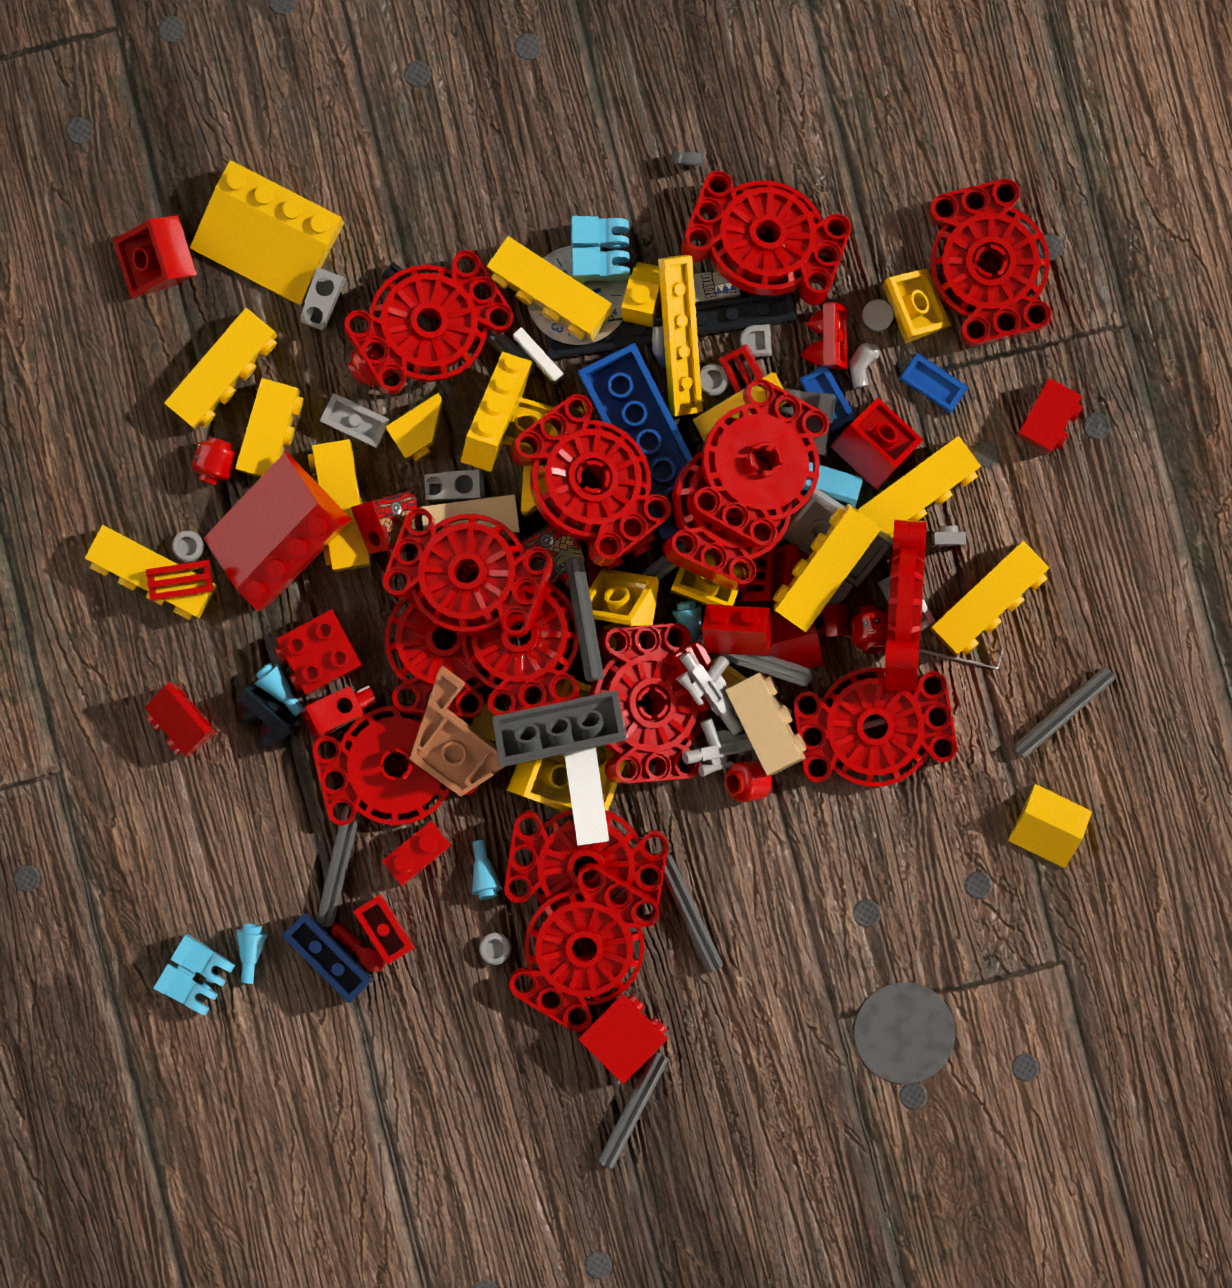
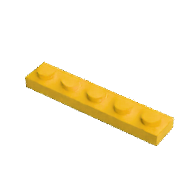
[658,255,703,416]

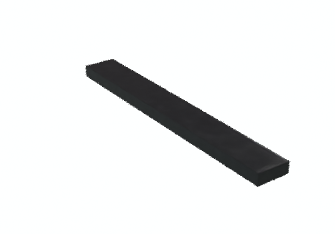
[545,292,796,360]

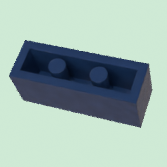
[282,913,374,1003]

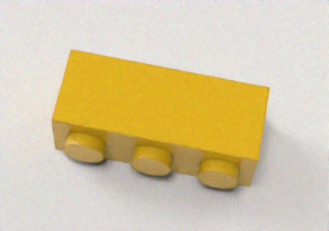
[235,378,304,478]

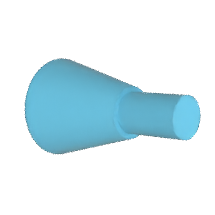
[672,600,702,658]
[254,663,304,716]
[472,840,503,900]
[236,924,268,984]

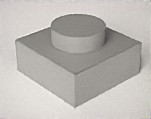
[932,526,966,547]

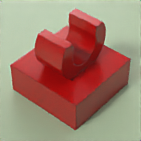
[817,604,851,637]

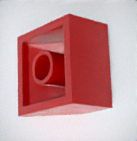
[113,215,197,299]
[830,397,923,489]
[144,682,217,757]

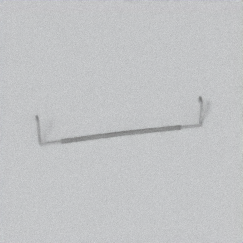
[919,648,1003,669]

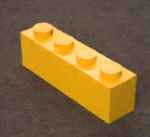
[486,236,613,342]
[164,308,277,431]
[461,352,532,472]
[858,436,981,538]
[308,439,372,572]
[773,503,881,632]
[85,525,217,620]
[930,541,1049,656]

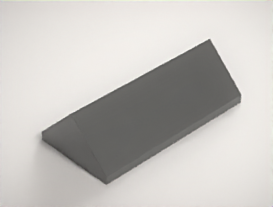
[492,690,628,767]

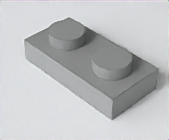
[320,393,391,449]

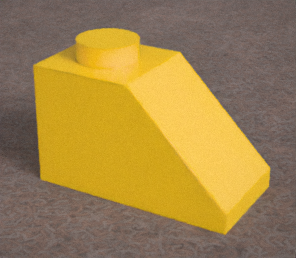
[621,262,661,327]
[385,393,443,462]

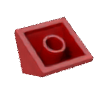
[760,612,824,678]

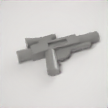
[676,651,743,735]
[682,718,754,777]

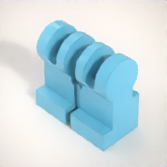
[571,216,630,283]
[153,934,235,1015]

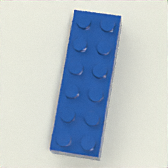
[578,343,696,543]

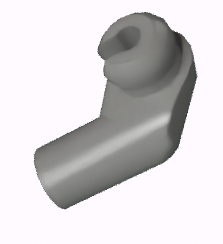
[652,326,666,368]
[849,343,879,389]

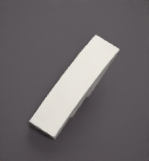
[564,747,609,845]

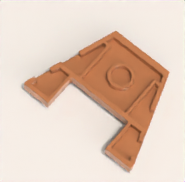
[410,666,504,797]

